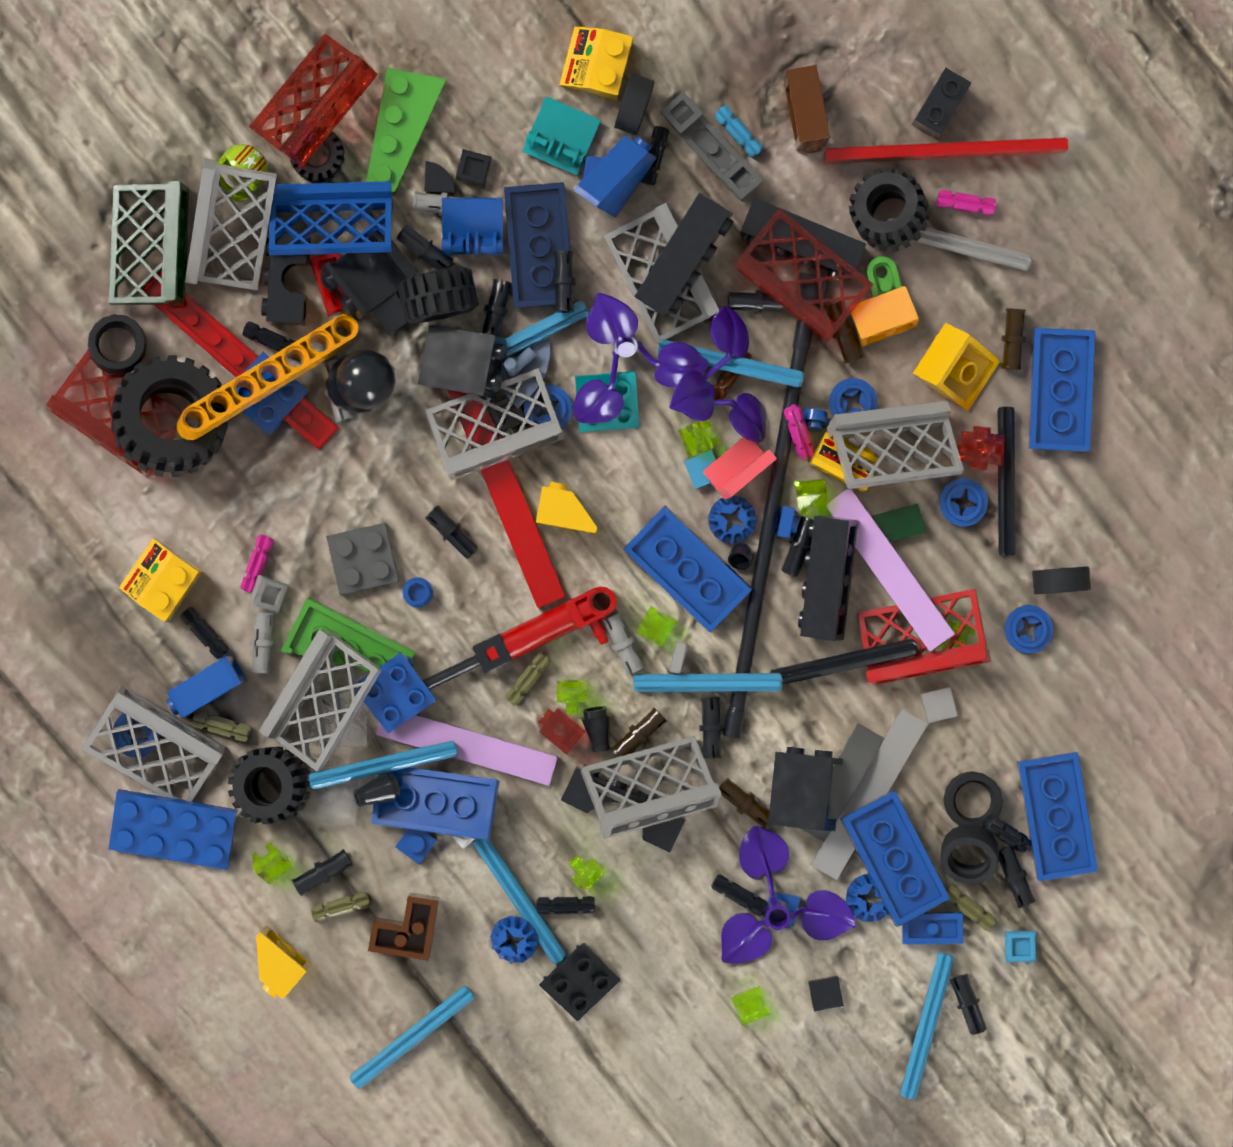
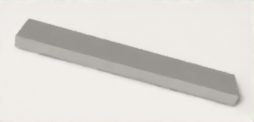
[810,708,928,880]

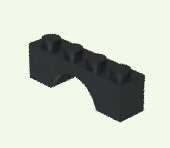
[560,764,686,853]

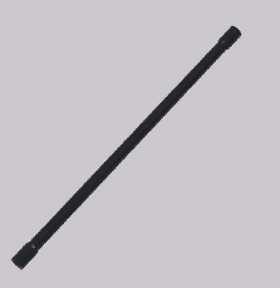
[722,320,815,739]

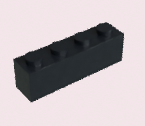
[634,193,734,316]
[739,197,866,282]
[798,515,858,641]

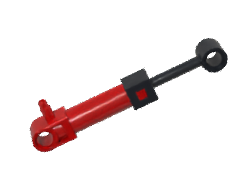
[423,586,617,690]

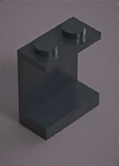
[319,230,418,321]
[418,325,507,399]
[768,747,843,831]

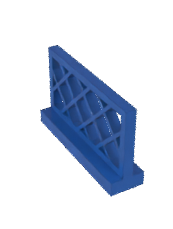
[269,181,393,255]

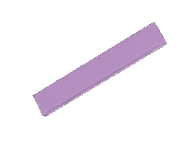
[826,489,956,652]
[375,715,558,786]

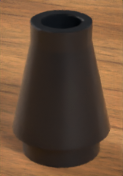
[581,706,611,752]
[353,773,401,807]

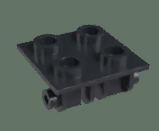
[539,942,621,1022]

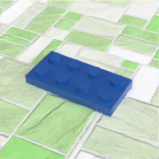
[1028,328,1095,452]
[623,505,753,633]
[1017,752,1098,882]
[371,767,500,841]
[109,789,238,870]
[840,791,950,927]

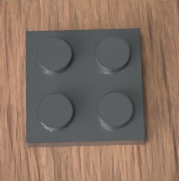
[326,523,399,595]

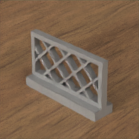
[185,158,277,290]
[604,203,721,344]
[425,368,564,480]
[827,401,964,489]
[259,629,382,772]
[82,685,225,801]
[581,736,721,839]

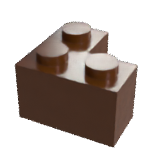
[368,892,440,961]

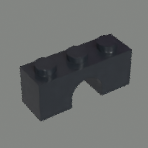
[261,232,311,326]

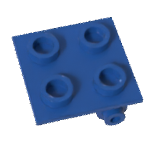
[442,198,503,255]
[236,352,309,435]
[357,652,437,734]

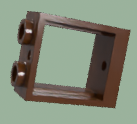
[783,65,830,154]

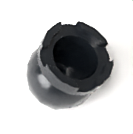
[326,349,396,414]

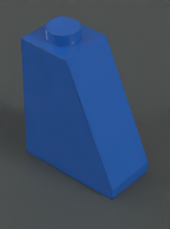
[574,136,657,217]
[166,655,248,718]

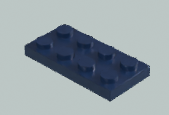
[504,182,574,309]

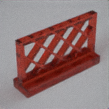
[249,34,378,169]
[733,208,874,342]
[46,349,188,478]

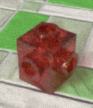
[957,426,1005,470]

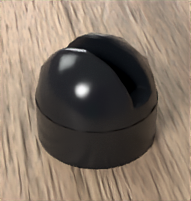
[728,543,753,570]

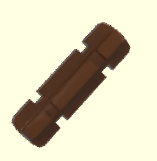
[713,351,752,400]

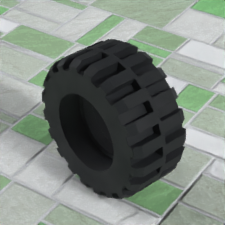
[111,355,229,477]

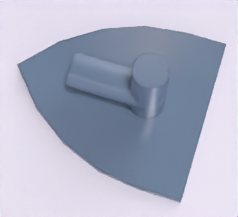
[500,340,550,409]

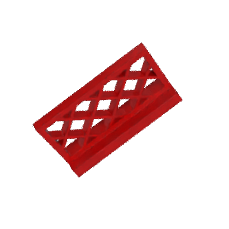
[857,589,991,685]

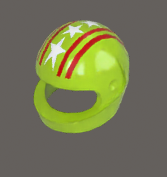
[216,144,268,202]

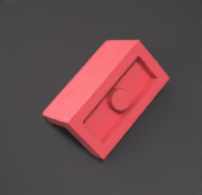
[703,437,777,500]

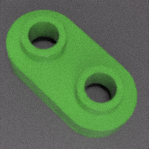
[866,256,902,298]

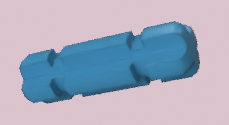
[715,105,763,158]

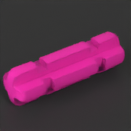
[937,190,996,215]
[784,404,815,460]
[240,534,274,593]

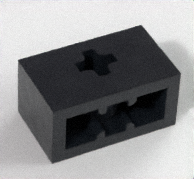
[912,67,972,140]

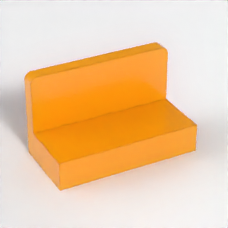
[849,286,918,347]

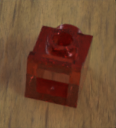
[538,707,586,755]

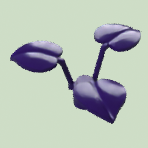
[573,293,708,423]
[669,306,766,443]
[721,826,856,964]

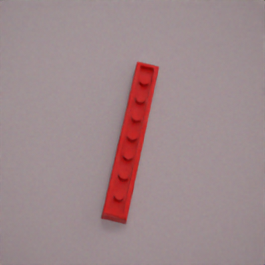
[824,138,1069,164]
[140,272,339,450]
[447,390,565,608]

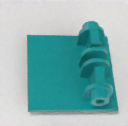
[522,96,601,176]
[575,371,639,432]

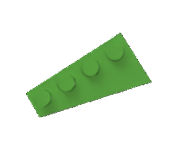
[366,68,447,193]
[281,597,416,672]

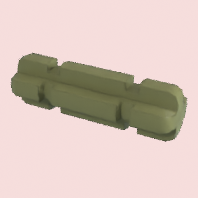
[505,652,551,706]
[192,711,251,742]
[946,885,996,931]
[311,892,370,922]

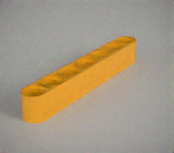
[177,314,358,440]

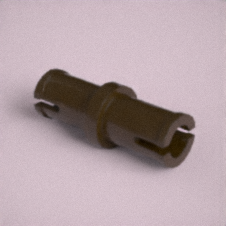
[824,300,863,364]
[1001,308,1026,370]
[610,707,667,757]
[719,777,769,829]

